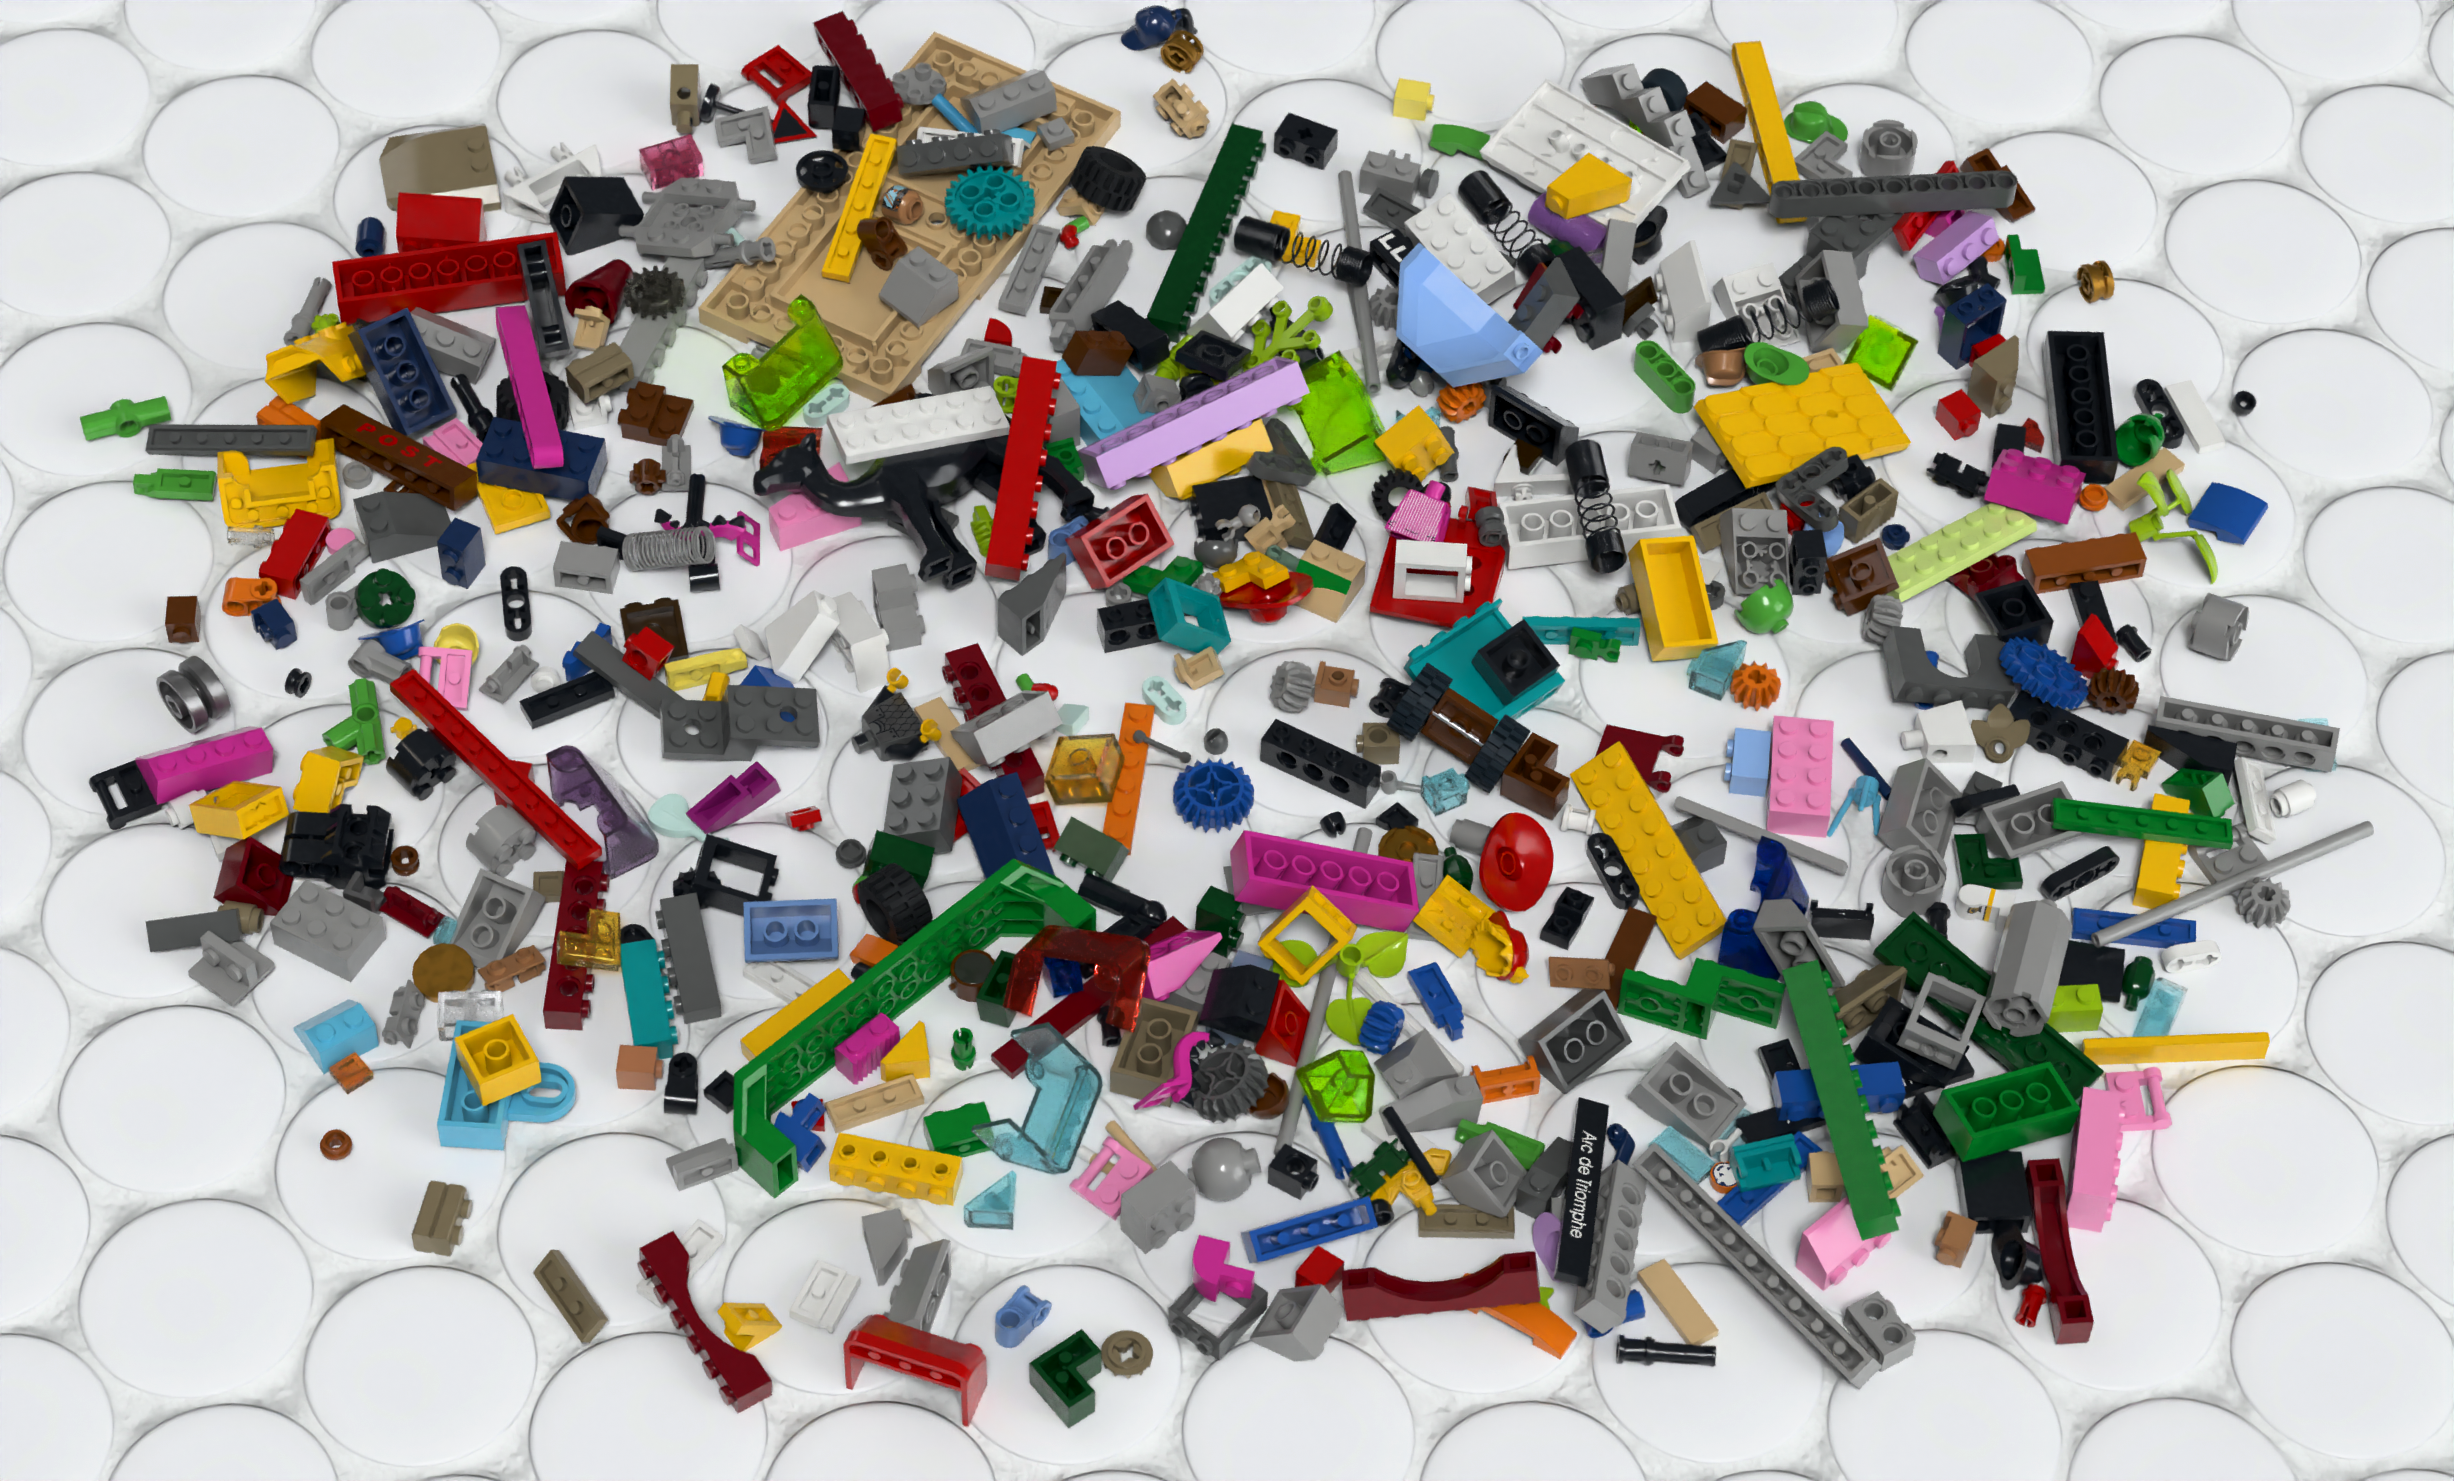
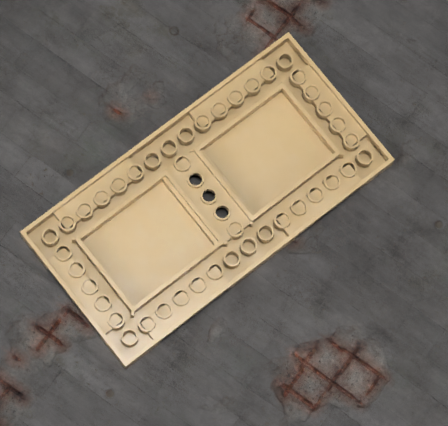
[699,32,1121,403]

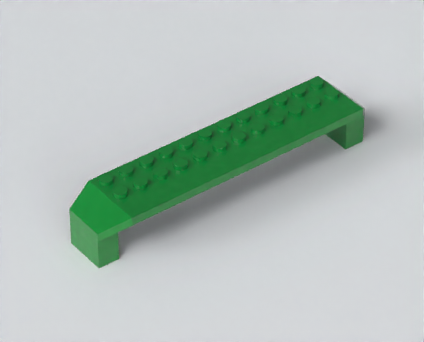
[733,858,1096,1199]

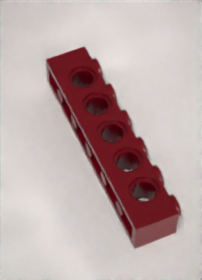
[942,643,1044,798]
[543,860,610,1031]

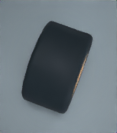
[1641,68,1688,112]

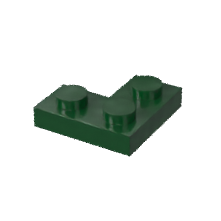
[1953,834,2023,890]

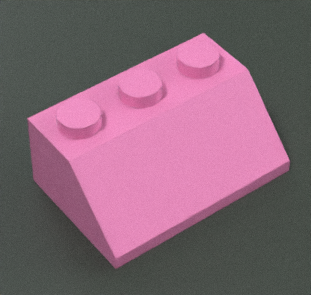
[1796,1196,1891,1291]

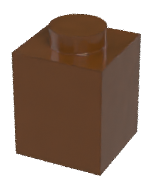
[165,596,201,643]

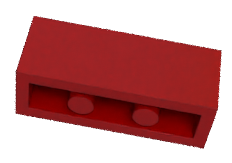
[259,508,331,600]

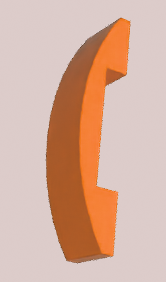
[1463,1273,1577,1360]

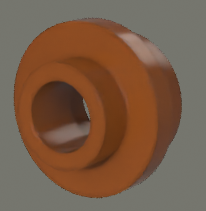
[320,1129,352,1160]

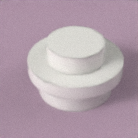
[531,666,561,693]

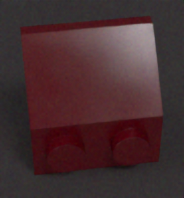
[213,836,294,916]

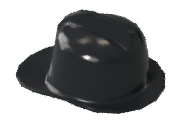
[1632,205,1668,264]
[1935,274,1981,310]
[1991,1219,2043,1290]

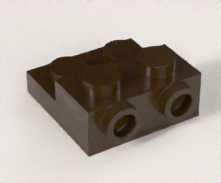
[620,597,689,662]

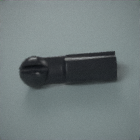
[1077,873,1167,930]

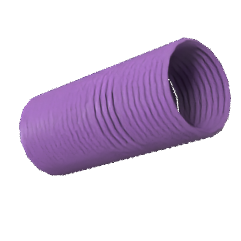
[1528,193,1607,262]

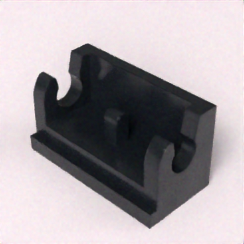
[1809,900,1874,940]
[1893,1092,1956,1170]

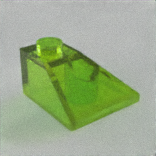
[1844,315,1919,391]
[1295,1050,1375,1123]

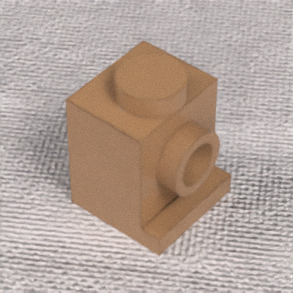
[1314,661,1359,708]
[1935,1211,1978,1269]

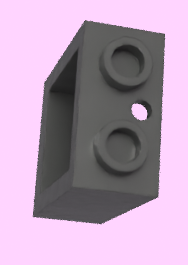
[1168,1283,1268,1361]

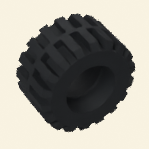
[1070,146,1147,211]
[496,371,569,430]
[857,863,933,946]

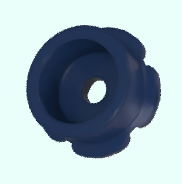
[1882,524,1910,550]

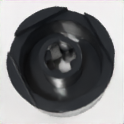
[386,728,456,801]

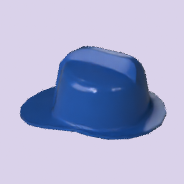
[708,416,767,456]
[358,619,425,660]

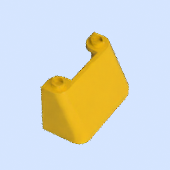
[217,438,341,531]

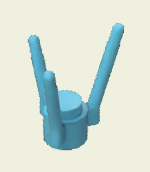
[1827,775,1881,837]

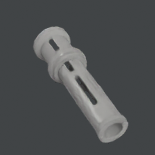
[702,237,776,269]
[283,277,332,346]

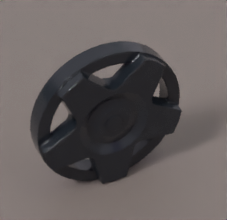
[796,150,848,194]

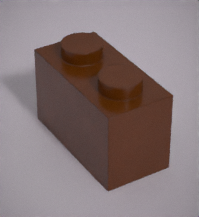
[1683,81,1747,144]
[1062,330,1133,376]

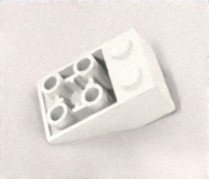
[1713,262,1801,348]

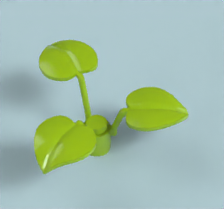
[2129,469,2218,584]
[1264,931,1409,1045]

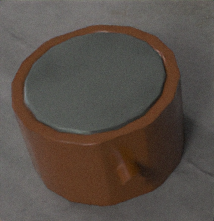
[948,949,995,1002]

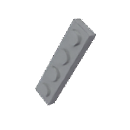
[998,223,1060,316]

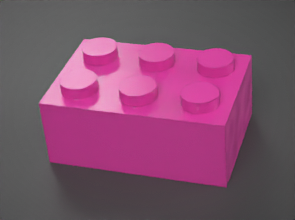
[1984,449,2086,524]

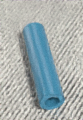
[931,93,978,133]

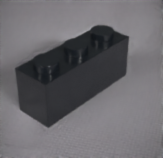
[1091,300,1170,371]

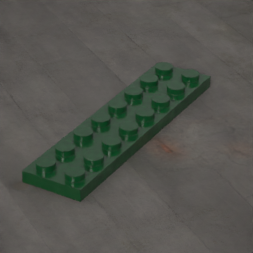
[1873,911,2104,1102]

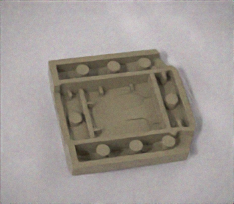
[379,124,501,212]

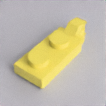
[664,648,748,692]

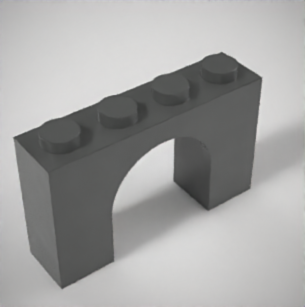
[1882,626,2015,709]

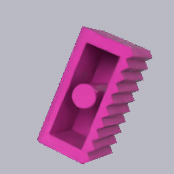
[834,1012,900,1085]

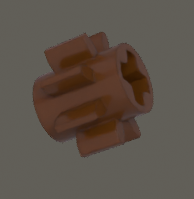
[629,458,666,495]

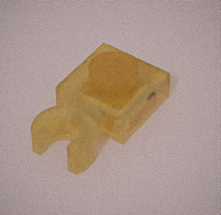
[2115,740,2161,791]

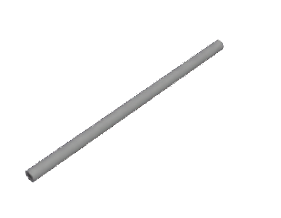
[1338,170,1381,393]
[2091,821,2374,948]

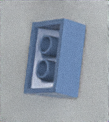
[743,899,839,963]

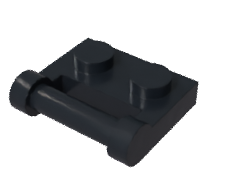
[89,760,162,830]

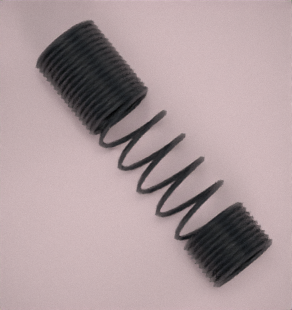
[1458,170,1556,280]
[1234,216,1374,287]
[1697,278,1840,353]
[1564,439,1627,573]

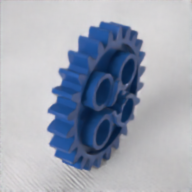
[1999,637,2089,710]

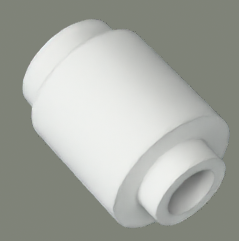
[2269,780,2316,818]
[165,789,207,829]

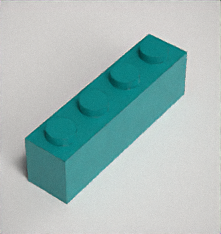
[618,939,678,1060]

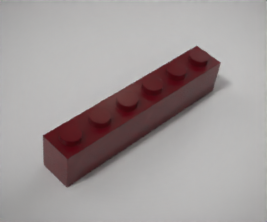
[813,11,904,132]

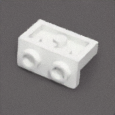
[564,380,612,430]

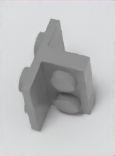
[188,930,275,1006]

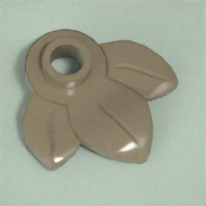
[1971,703,2030,763]

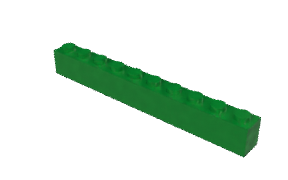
[1782,959,1902,1241]

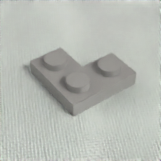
[714,106,778,165]
[1794,131,1853,179]

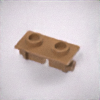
[477,945,546,995]
[1549,957,1615,989]

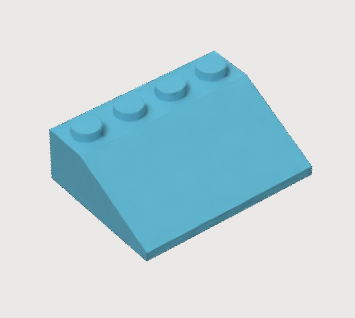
[1056,359,1156,446]

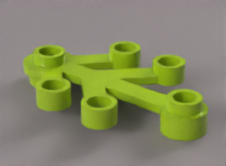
[1243,296,1333,372]

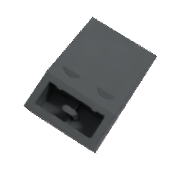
[998,553,1066,656]

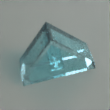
[964,1171,1017,1230]

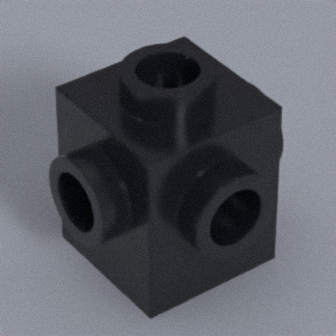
[1832,454,1876,502]

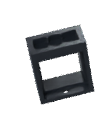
[688,834,779,917]

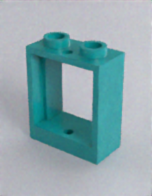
[1147,577,1231,654]

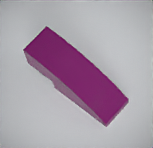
[686,761,781,834]

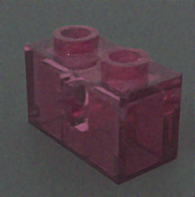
[639,134,704,191]

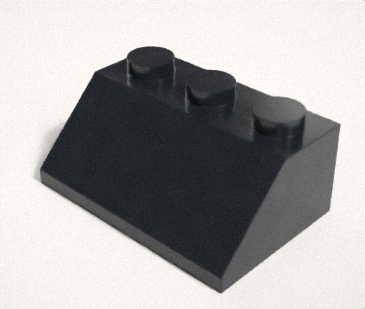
[1488,384,1579,466]

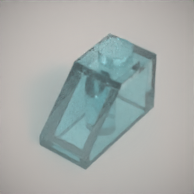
[1687,640,1747,701]
[2133,977,2189,1037]

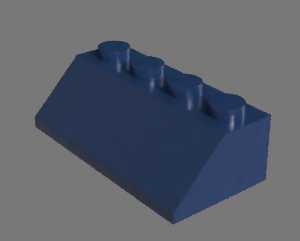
[956,772,1055,880]

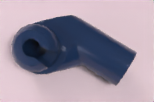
[1607,1123,1635,1166]

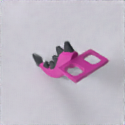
[654,508,760,567]
[1133,1029,1225,1110]

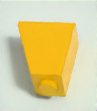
[1545,153,1632,220]

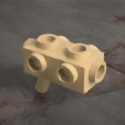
[1153,79,1210,139]

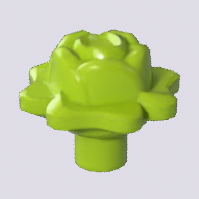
[311,313,340,334]

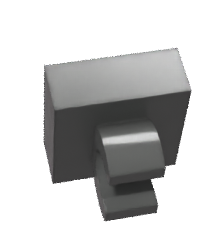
[1622,302,1658,340]

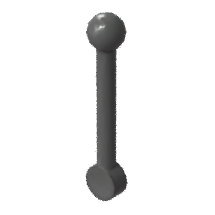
[1133,730,1191,763]

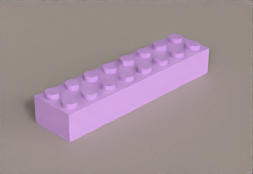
[1077,356,1310,490]

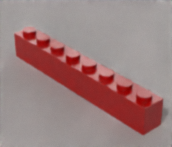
[985,356,1061,581]

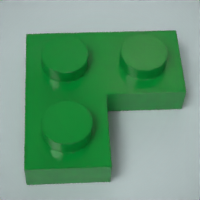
[1123,555,1203,596]

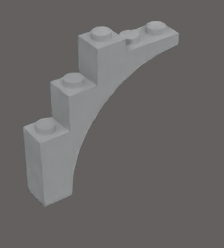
[1581,64,1710,198]

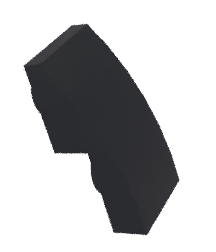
[1540,887,1594,950]

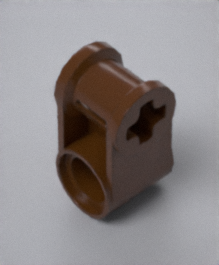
[857,217,908,271]

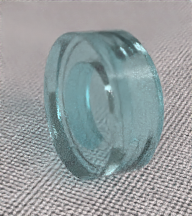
[433,916,457,945]

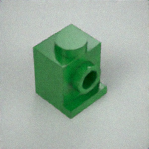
[1045,437,1084,481]

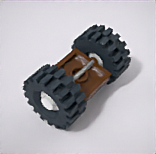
[1386,663,1531,793]

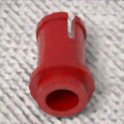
[2015,1284,2047,1328]

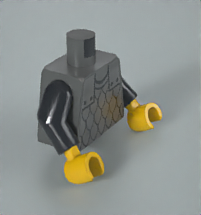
[851,668,941,762]

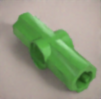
[80,396,171,441]

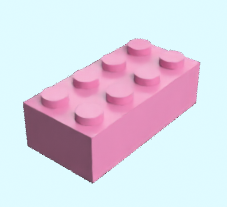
[1766,715,1834,838]
[2066,1087,2126,1232]

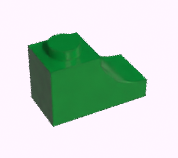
[2162,768,2235,818]

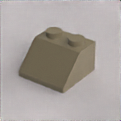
[1967,335,2019,419]

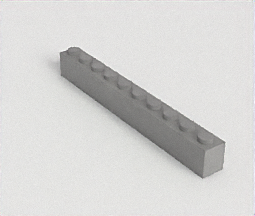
[1632,1142,1882,1389]

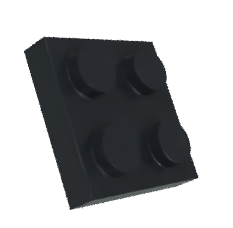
[1175,330,1252,381]

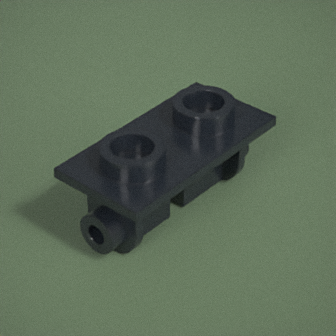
[1926,452,1989,498]

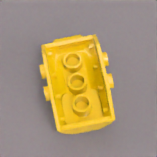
[265,322,367,404]

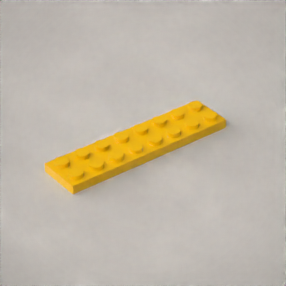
[1570,741,1731,960]

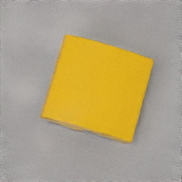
[1413,874,1495,958]

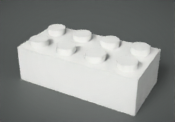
[1404,193,1516,304]

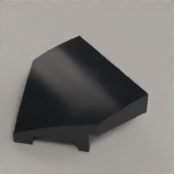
[1950,784,2020,818]

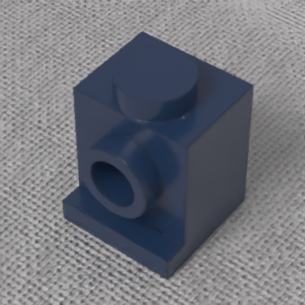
[250,598,297,650]

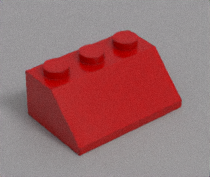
[396,192,487,253]

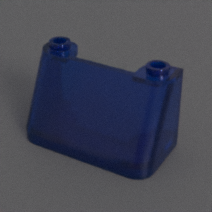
[1718,836,1810,981]

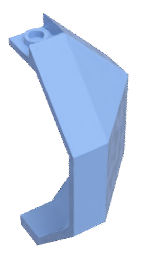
[1396,243,1544,387]

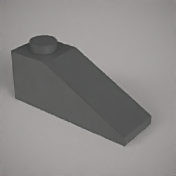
[1515,1136,1571,1219]

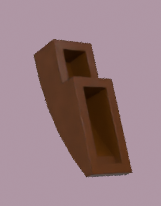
[1960,148,2036,222]

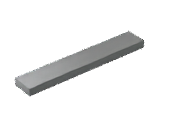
[1673,796,1848,876]

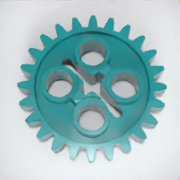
[945,165,1035,240]

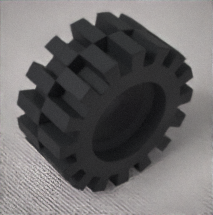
[1372,468,1425,522]

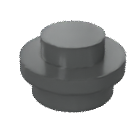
[836,839,866,868]

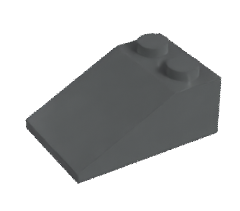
[353,492,451,564]

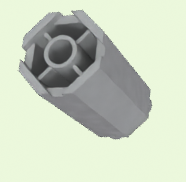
[1982,899,2072,1037]

